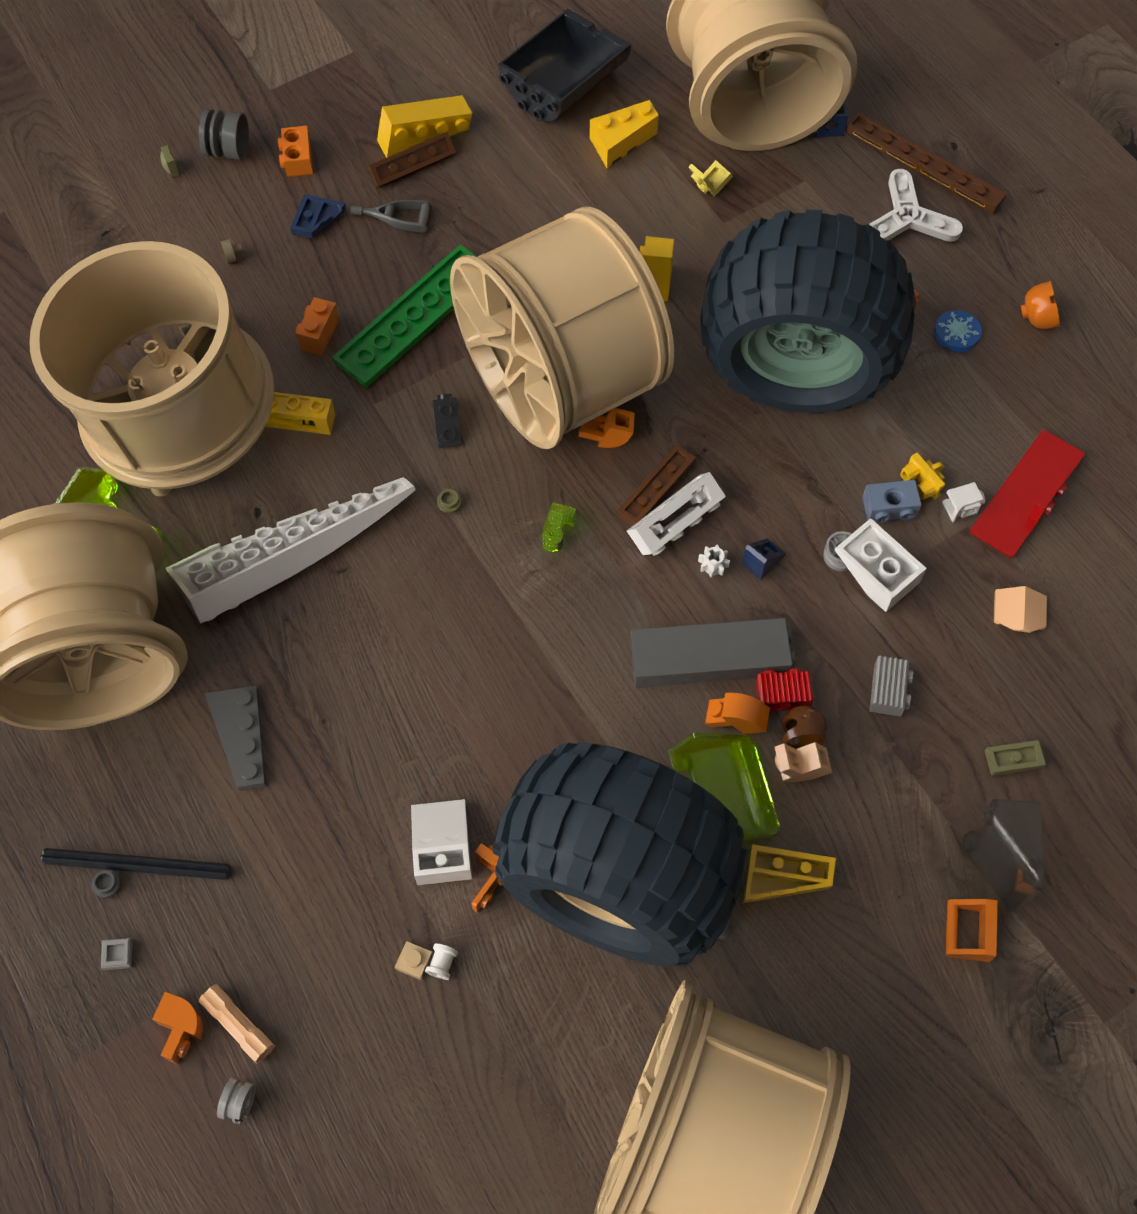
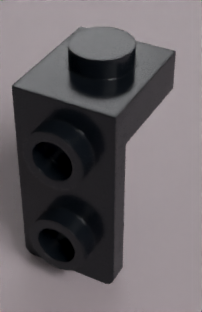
[433,394,462,448]

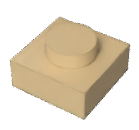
[395,941,433,980]

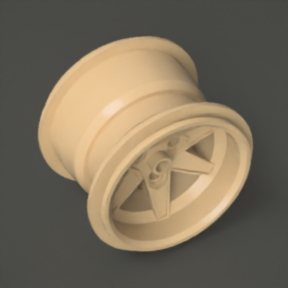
[666,0,858,151]
[0,502,188,730]

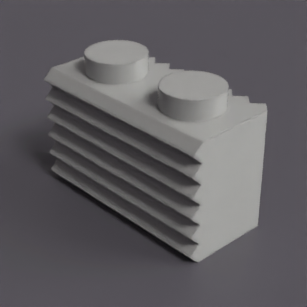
[869,656,913,717]

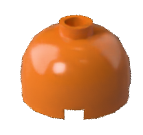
[1020,281,1060,329]

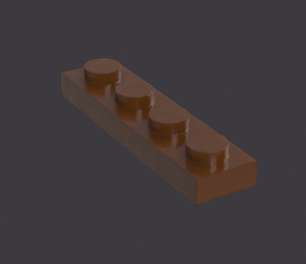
[368,131,456,187]
[617,445,696,526]

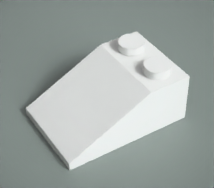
[835,518,927,612]

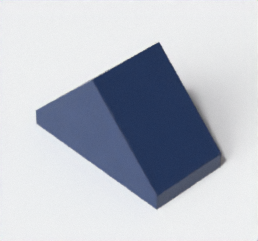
[742,538,786,580]

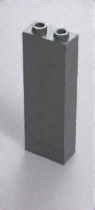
[630,618,796,687]

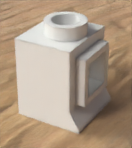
[942,482,985,523]

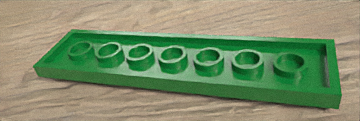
[332,245,477,388]

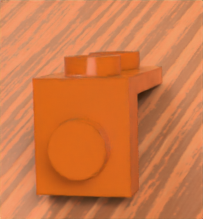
[472,843,502,913]

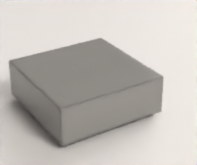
[101,938,133,970]

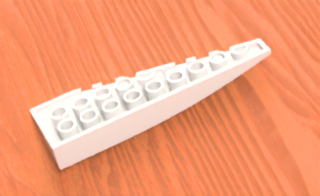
[166,477,415,624]

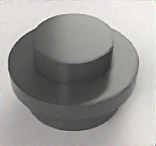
[92,870,120,898]

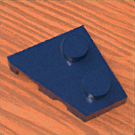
[290,194,346,239]

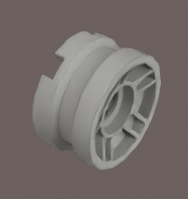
[823,531,851,571]
[217,1077,256,1125]

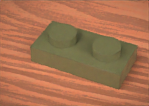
[984,740,1046,776]

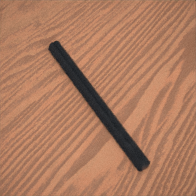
[41,848,231,880]

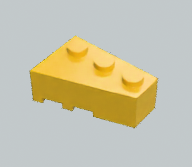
[590,100,659,168]

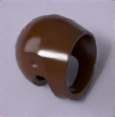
[781,705,827,749]

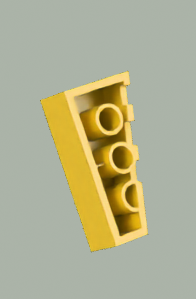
[377,95,472,157]

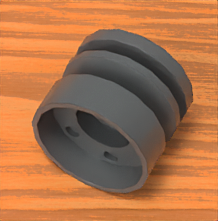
[199,109,249,160]

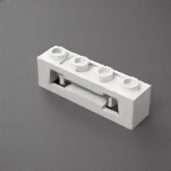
[627,472,726,556]

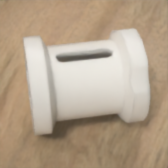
[425,944,458,980]

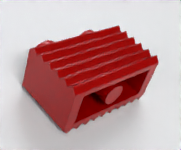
[755,669,814,711]

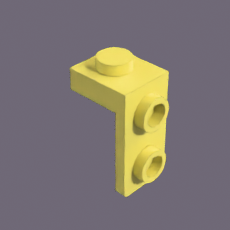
[689,160,733,197]

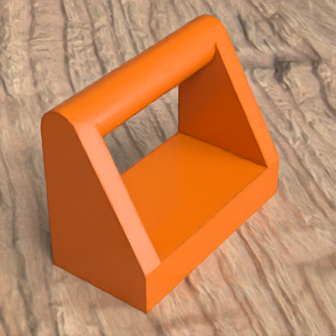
[945,899,998,962]

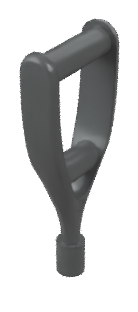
[351,200,432,233]

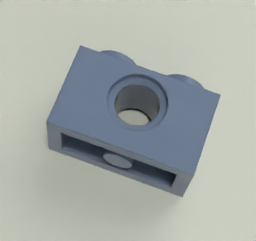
[862,480,921,523]

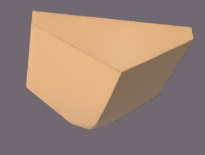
[994,586,1047,633]

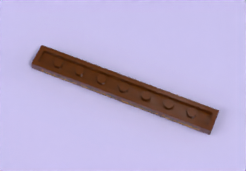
[845,111,1006,214]

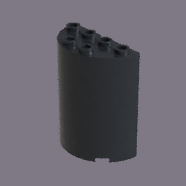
[497,9,631,122]

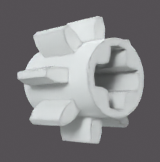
[698,545,730,577]

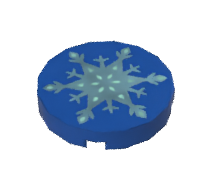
[934,310,982,352]

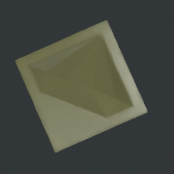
[160,145,180,178]

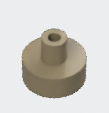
[221,239,243,264]

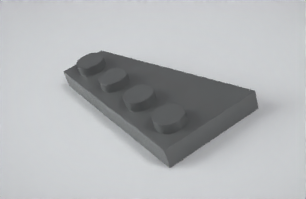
[204,686,266,791]

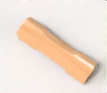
[198,984,275,1064]

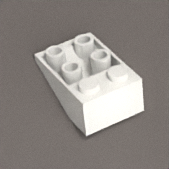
[411,799,472,885]

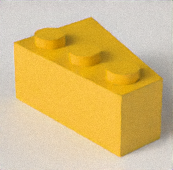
[640,236,674,302]
[742,844,836,903]

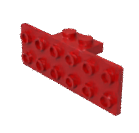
[970,430,1085,558]

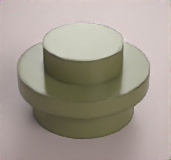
[437,489,462,513]

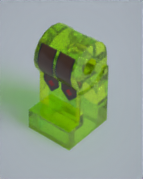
[542,502,576,553]

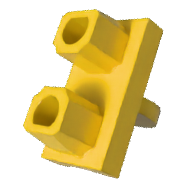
[900,453,945,500]

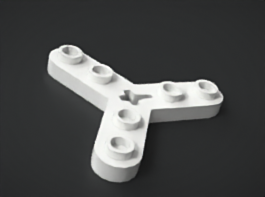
[869,169,963,242]

